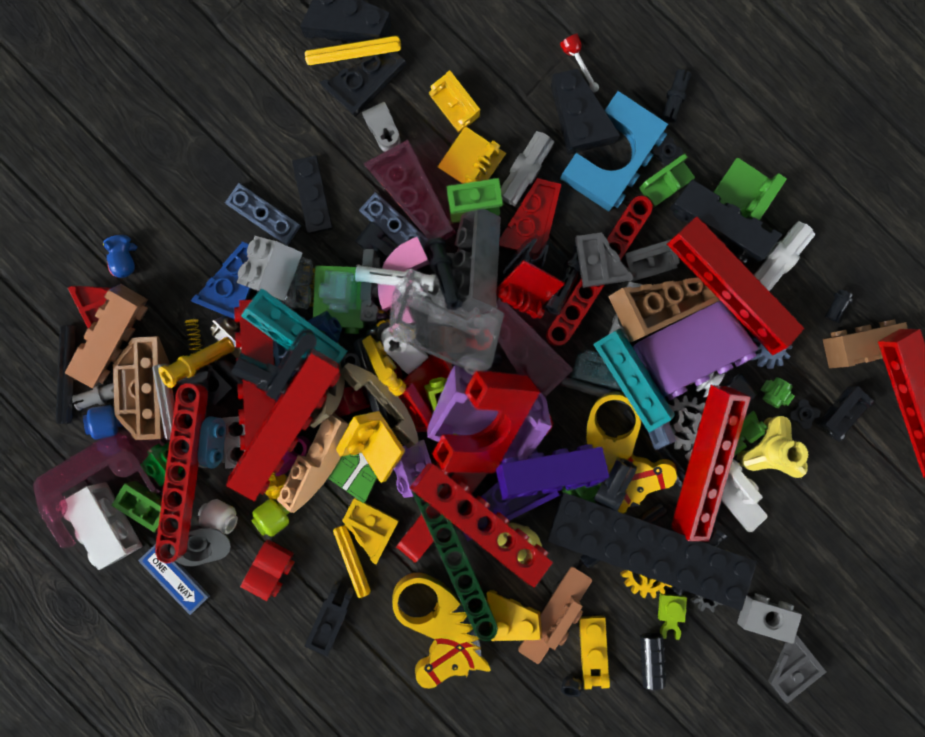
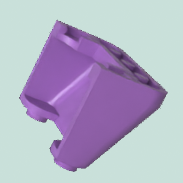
[427,362,551,463]

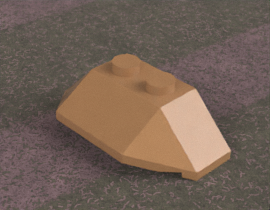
[113,337,170,440]

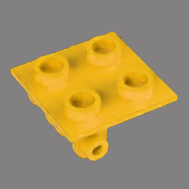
[438,126,506,184]

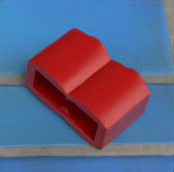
[240,539,295,601]

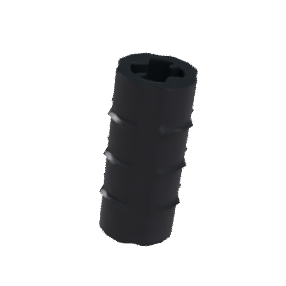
[639,633,666,690]

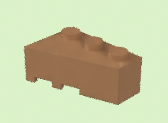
[823,319,908,368]

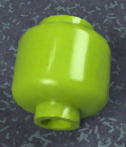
[251,499,290,537]

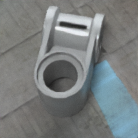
[362,102,401,154]

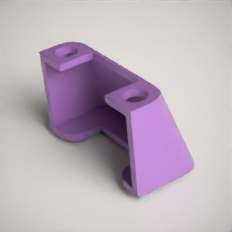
[633,301,759,401]

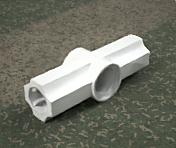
[754,221,815,291]

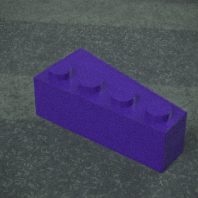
[461,450,559,541]

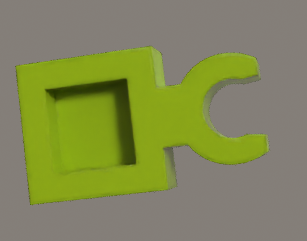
[658,593,687,640]

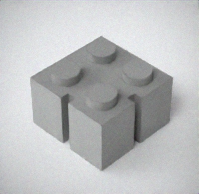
[237,236,302,301]

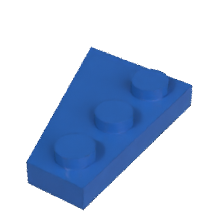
[191,242,252,319]

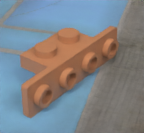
[518,566,592,664]

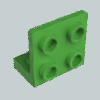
[714,158,787,220]

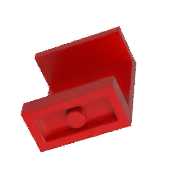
[398,353,453,432]

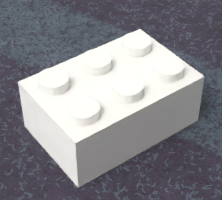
[60,482,143,570]

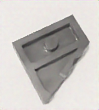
[575,232,633,288]
[768,634,826,704]

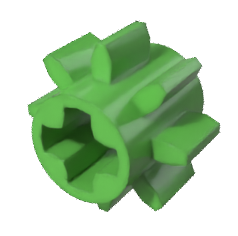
[760,377,795,409]

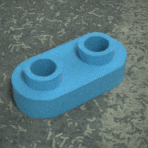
[198,416,226,468]

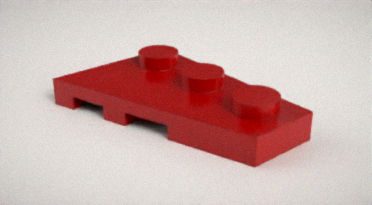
[499,178,561,253]

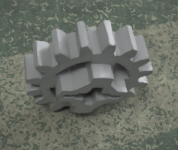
[669,396,705,451]

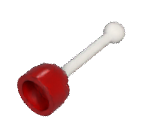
[560,34,599,93]

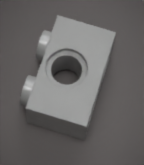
[737,593,802,644]

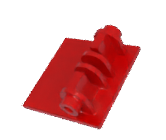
[496,260,565,319]

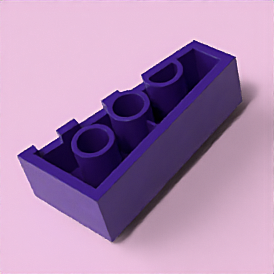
[496,444,609,500]

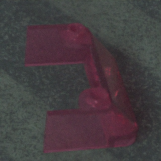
[33,433,160,548]

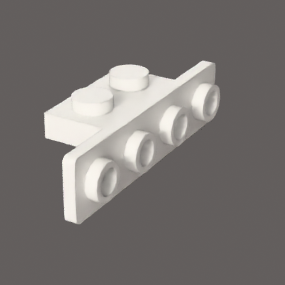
[685,448,767,532]

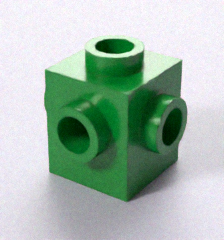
[142,442,185,487]

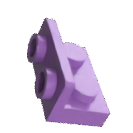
[394,440,439,498]

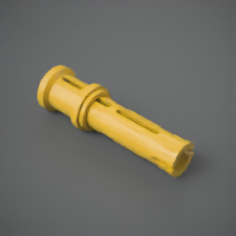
[159,337,235,388]

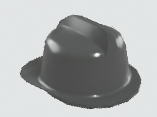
[170,525,231,566]

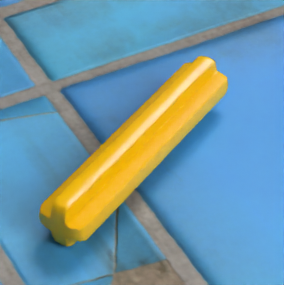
[333,525,371,598]

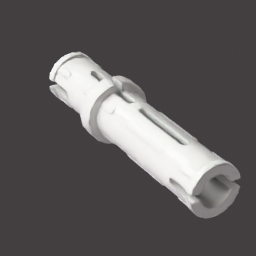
[355,265,435,292]

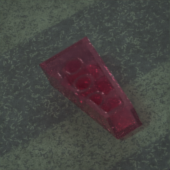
[364,140,457,240]

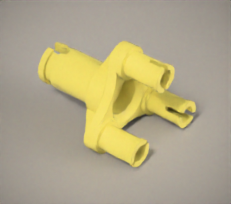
[736,416,808,478]

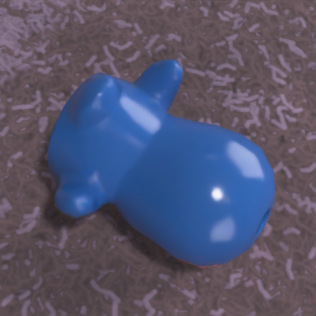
[103,235,138,278]

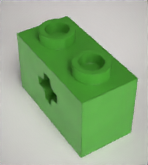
[111,481,162,533]

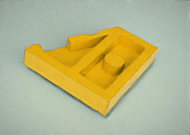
[342,498,399,564]

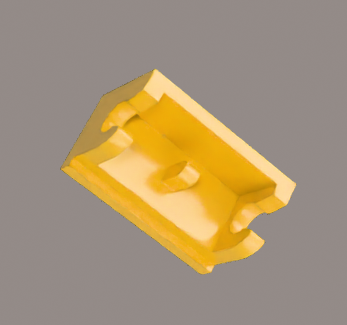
[429,70,480,133]

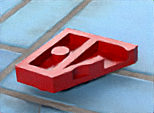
[68,285,111,328]

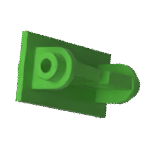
[734,411,768,456]

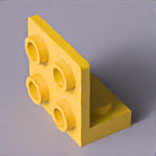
[336,411,405,483]

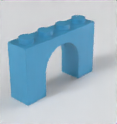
[560,91,668,212]

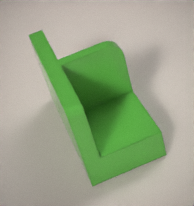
[639,153,695,208]

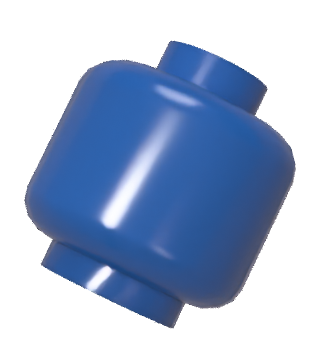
[83,405,123,440]

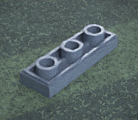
[225,183,301,246]
[359,192,429,250]

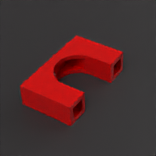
[433,370,540,473]

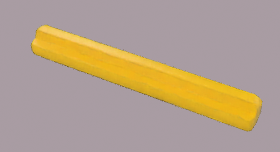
[305,36,401,65]

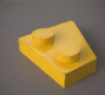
[487,590,543,641]

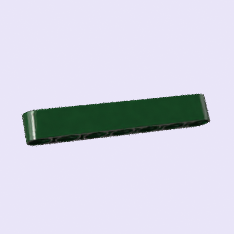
[411,474,498,641]

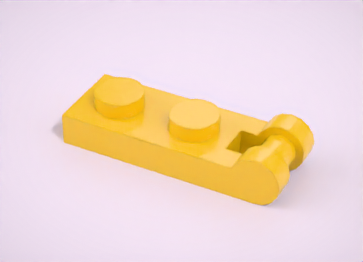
[362,335,406,396]
[579,615,610,690]

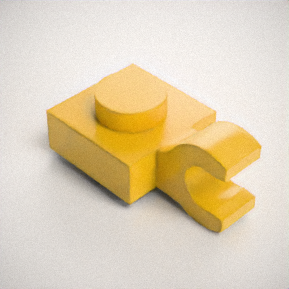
[265,472,288,500]

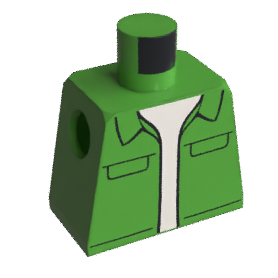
[328,452,377,503]

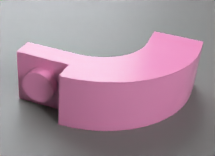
[378,237,430,330]

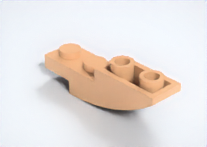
[277,413,349,513]

